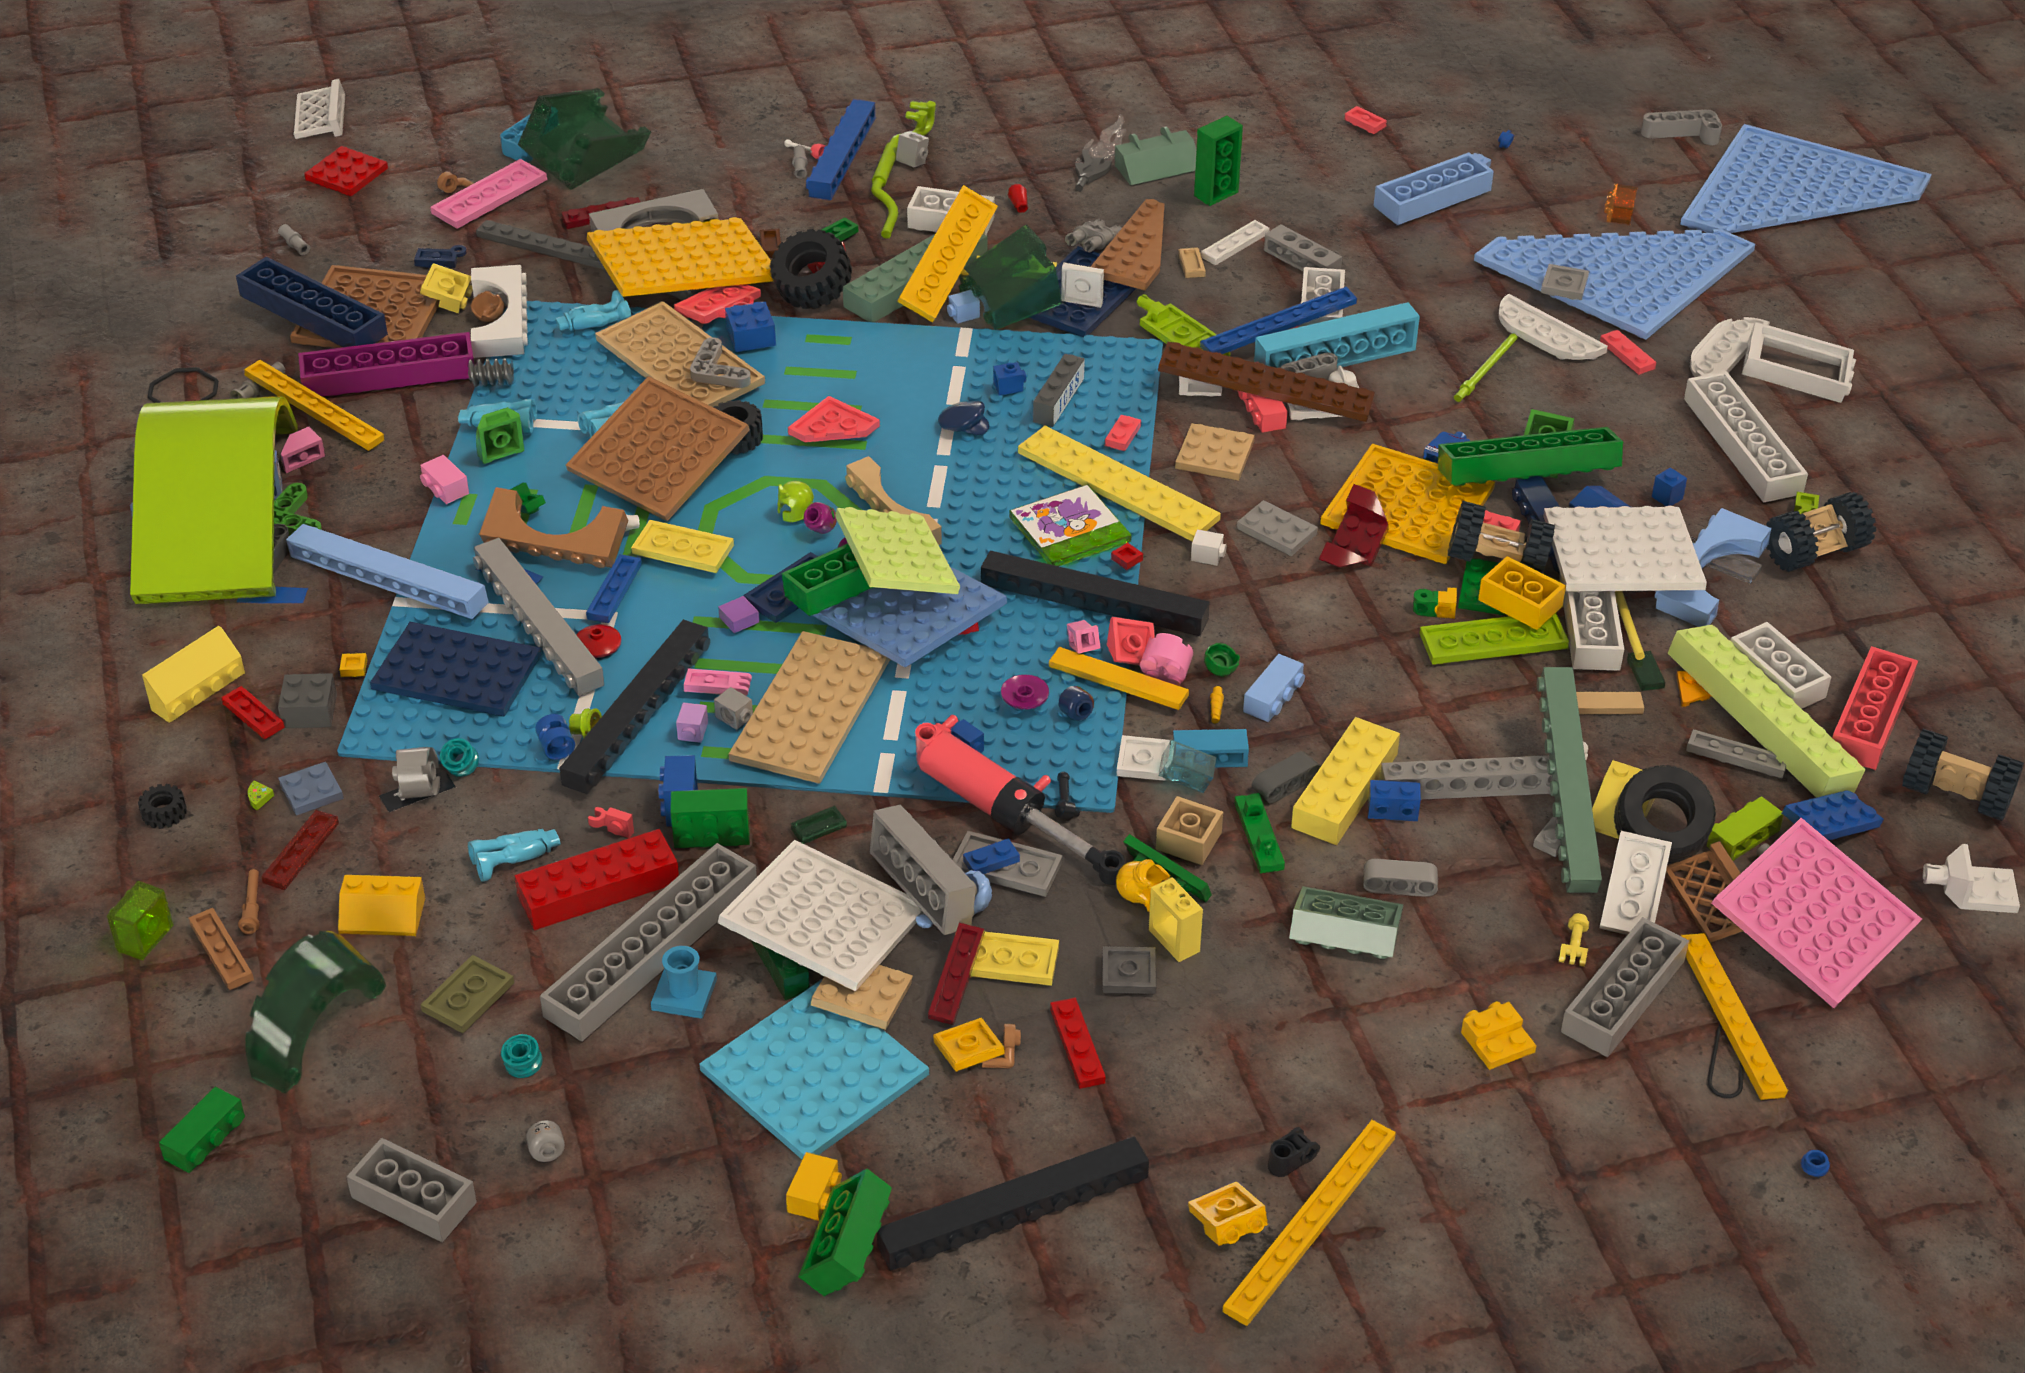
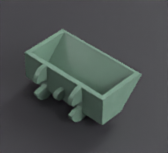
[1115,126,1196,186]

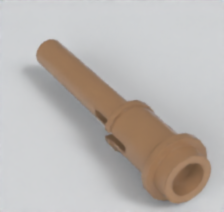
[238,869,260,934]

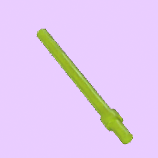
[1454,333,1517,402]

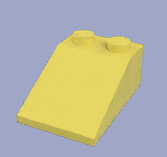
[1592,760,1655,839]

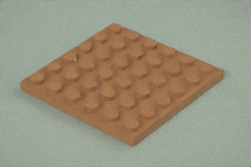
[290,265,440,348]
[566,376,750,521]

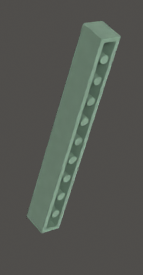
[1537,667,1602,893]

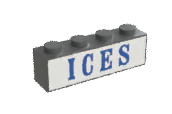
[1033,354,1085,427]

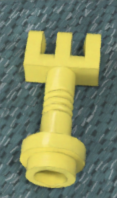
[1559,913,1589,967]

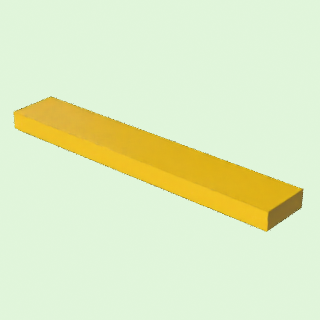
[1049,647,1189,710]

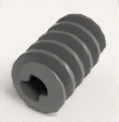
[468,358,514,387]

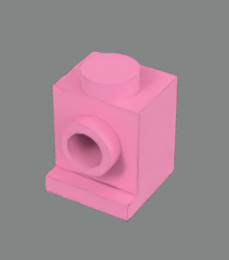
[1067,620,1101,654]

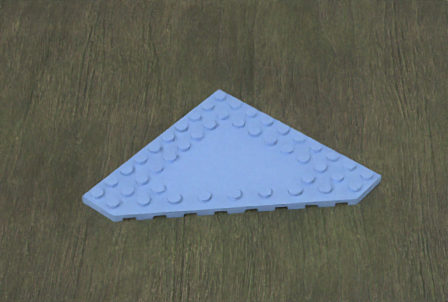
[1680,124,1932,233]
[1474,229,1755,340]

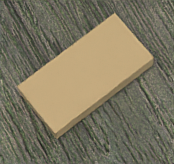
[1178,248,1206,278]

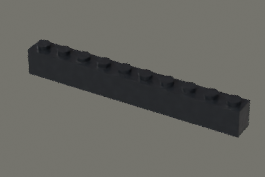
[981,550,1210,637]
[559,619,710,794]
[877,1136,1149,1271]

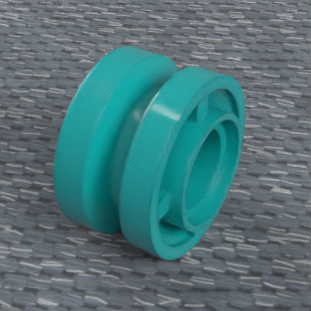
[440,738,479,777]
[501,1034,543,1078]

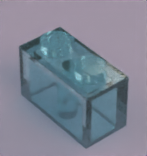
[1158,740,1216,793]

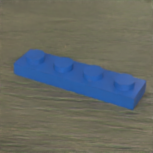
[586,554,642,624]

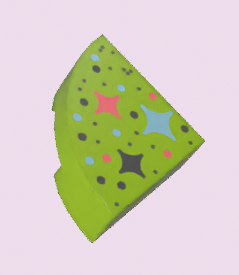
[248,780,274,810]

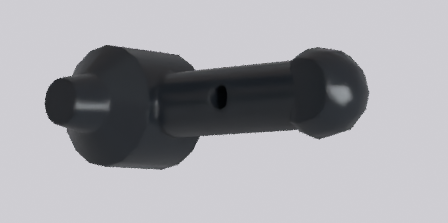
[1055,772,1080,820]

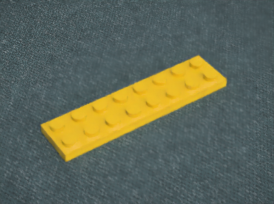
[897,185,998,322]

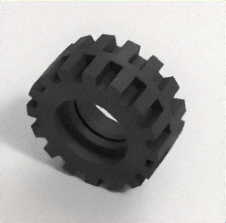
[138,784,187,829]

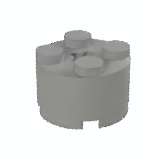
[392,747,440,799]

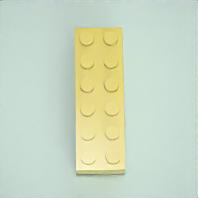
[1291,717,1400,845]

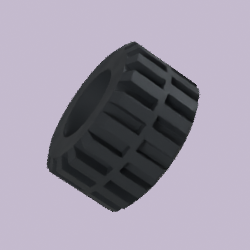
[713,400,763,454]

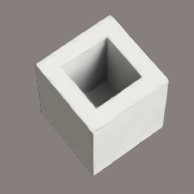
[1191,529,1227,566]

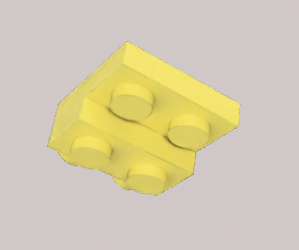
[420,263,473,313]

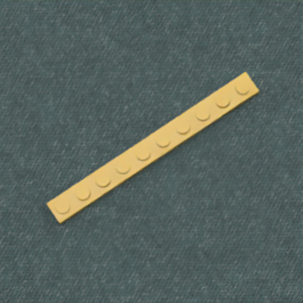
[1223,1120,1396,1326]

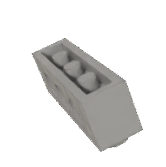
[1264,225,1342,272]

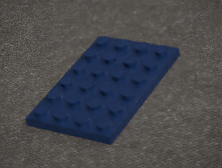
[1015,246,1136,338]
[370,621,542,717]

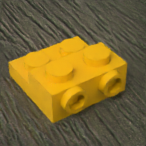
[1461,1001,1536,1070]
[1188,1181,1268,1246]

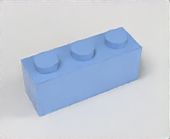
[1243,654,1305,722]

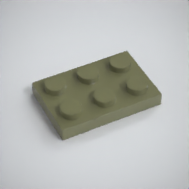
[421,955,514,1033]

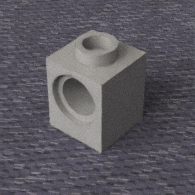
[714,687,753,730]

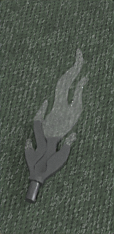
[1075,114,1126,191]

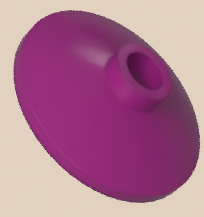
[1001,675,1049,709]

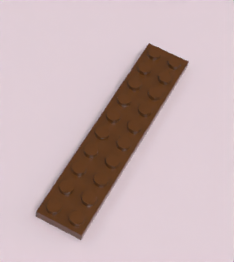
[1158,342,1375,422]

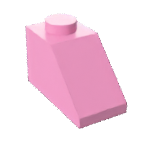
[281,427,325,473]

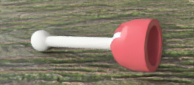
[784,140,825,159]

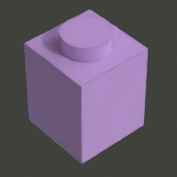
[676,703,708,743]

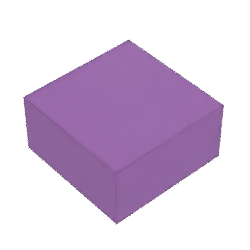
[718,596,759,633]

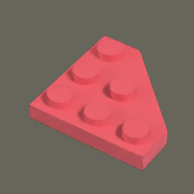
[788,396,880,442]

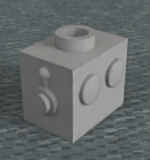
[896,131,929,167]

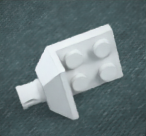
[1923,844,2020,913]

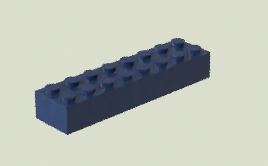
[236,257,388,347]

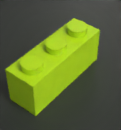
[1706,796,1784,861]

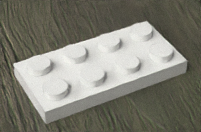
[1599,831,1672,935]

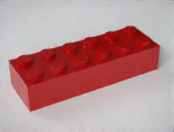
[514,829,679,930]

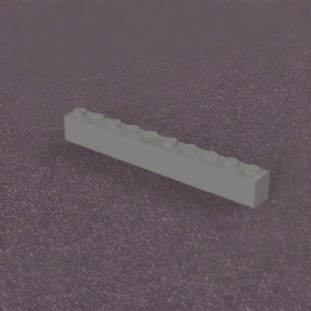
[473,538,604,696]

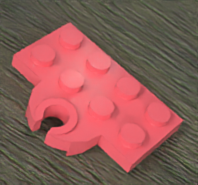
[674,284,761,324]

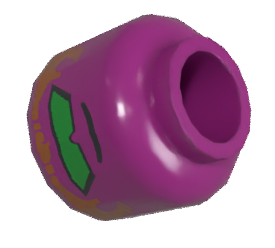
[803,502,837,534]

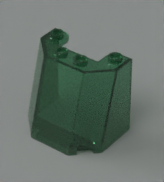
[958,225,1062,330]

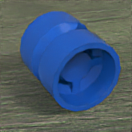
[535,714,575,760]

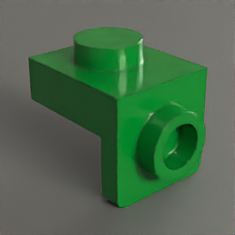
[510,482,546,515]

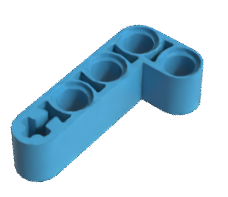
[500,105,558,162]

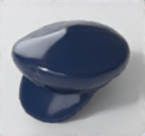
[938,401,990,435]

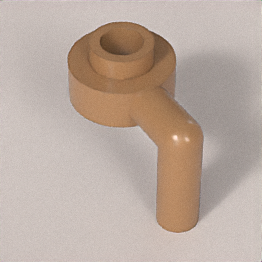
[437,172,474,193]
[982,1024,1021,1069]

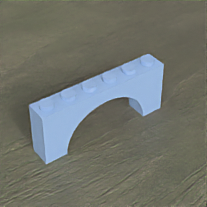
[1655,508,1771,627]

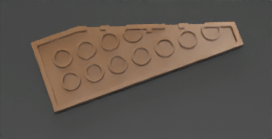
[1091,199,1164,290]

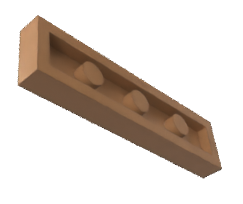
[189,908,254,990]

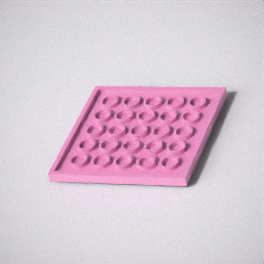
[1711,818,1922,1008]

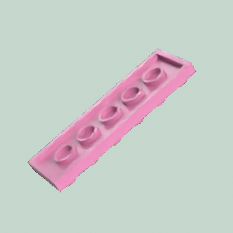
[430,159,547,229]

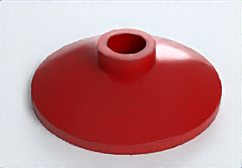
[576,624,621,658]

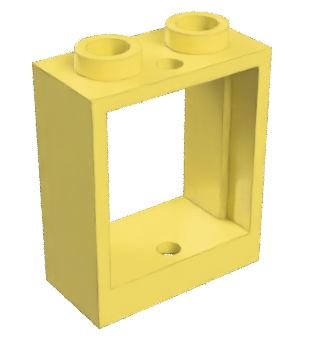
[1149,877,1203,962]

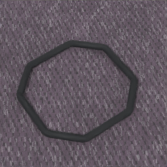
[147,367,219,403]

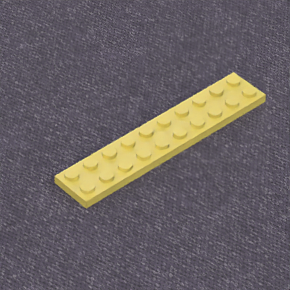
[1018,426,1220,542]

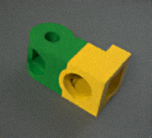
[1413,587,1457,619]

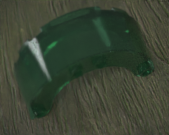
[245,930,386,1094]

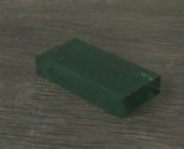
[1627,651,1666,691]
[791,806,847,844]

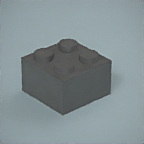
[278,673,337,728]

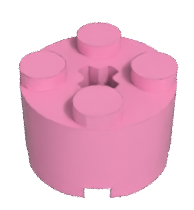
[1140,633,1193,686]

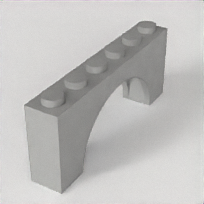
[589,189,718,232]

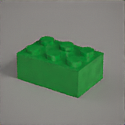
[671,788,750,848]

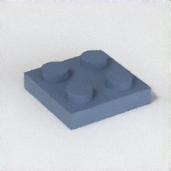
[279,762,344,815]

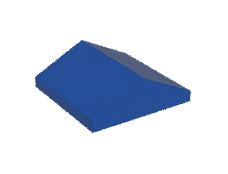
[1569,486,1630,508]

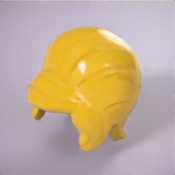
[1116,859,1170,912]

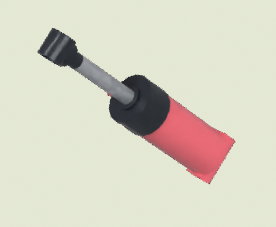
[915,715,1125,885]

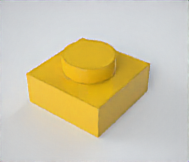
[339,653,367,677]

